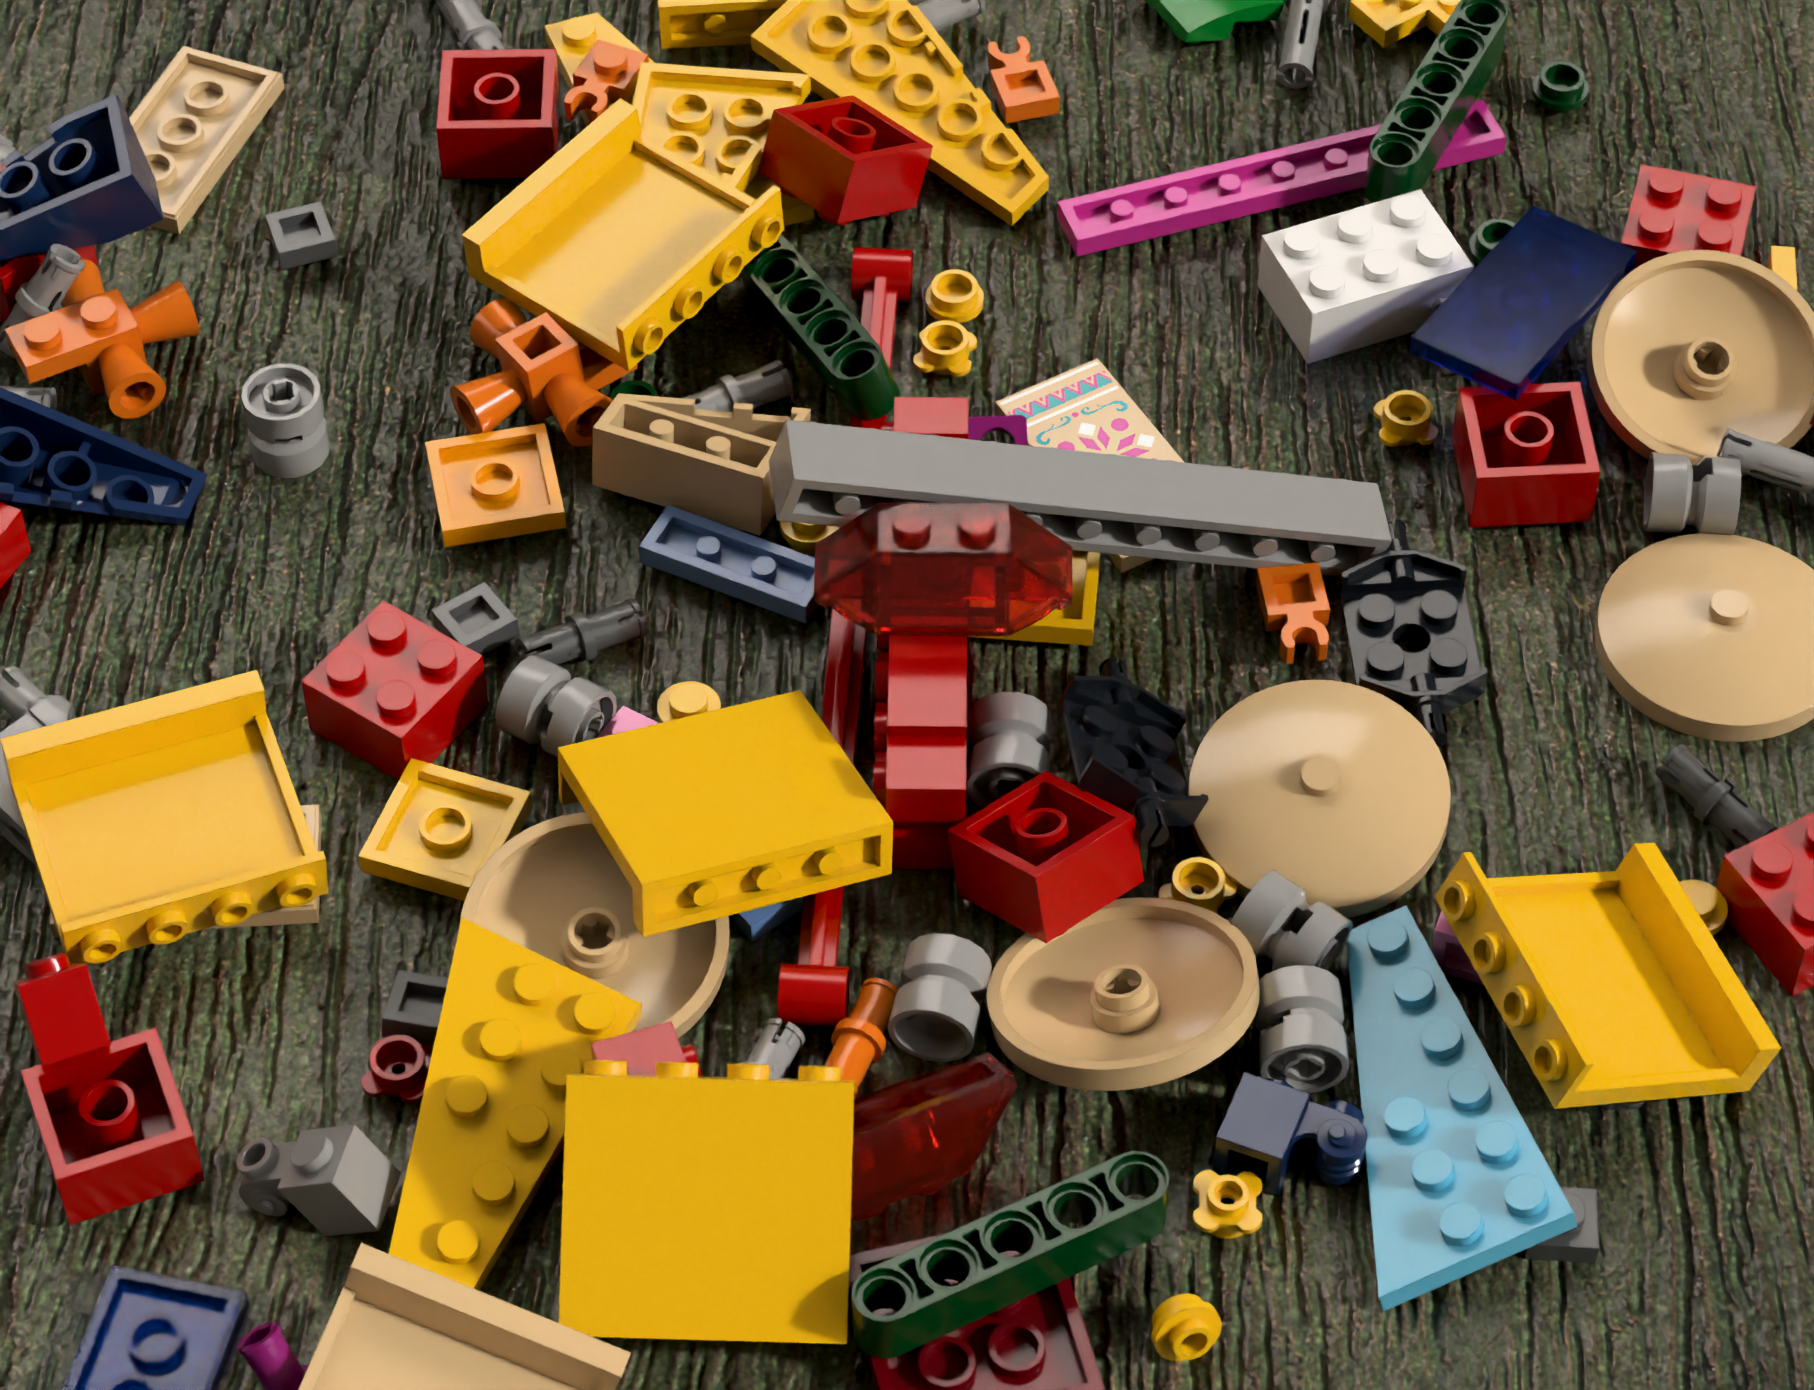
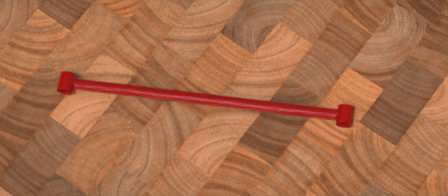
[777,247,913,1027]

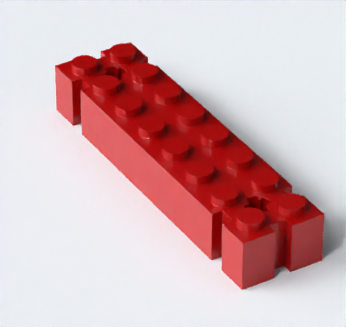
[873,397,969,869]

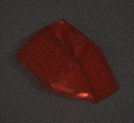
[814,502,1073,636]
[851,1052,1017,1221]

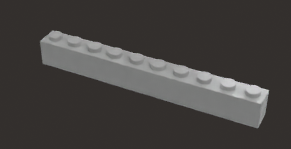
[769,420,1392,577]

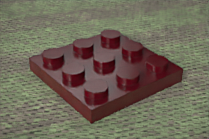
[849,1233,1105,1390]

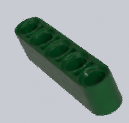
[1365,0,1508,203]
[740,233,900,420]
[852,1151,1169,1359]

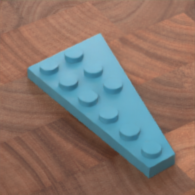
[1346,905,1577,1312]

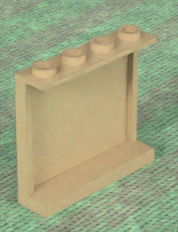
[298,1243,631,1390]

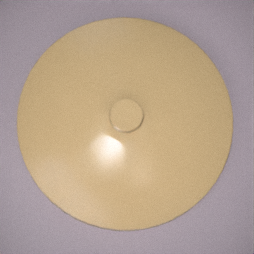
[1587,250,1814,476]
[1594,533,1814,742]
[1188,680,1451,918]
[459,812,730,1038]
[986,897,1260,1091]

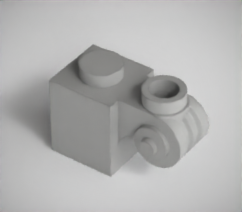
[236,1124,401,1236]

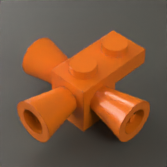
[5,259,200,419]
[450,298,638,447]

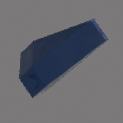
[0,94,164,261]
[0,387,208,526]

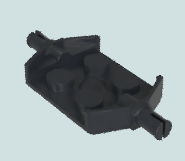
[1339,519,1488,748]
[1059,657,1209,847]

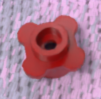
[361,1035,433,1104]

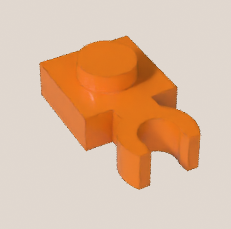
[988,36,1060,124]
[564,39,649,122]
[1255,562,1330,664]

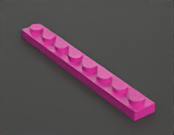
[1057,100,1506,257]

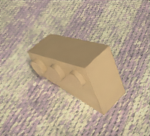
[592,393,811,536]

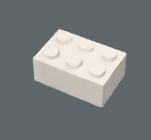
[1257,189,1474,364]

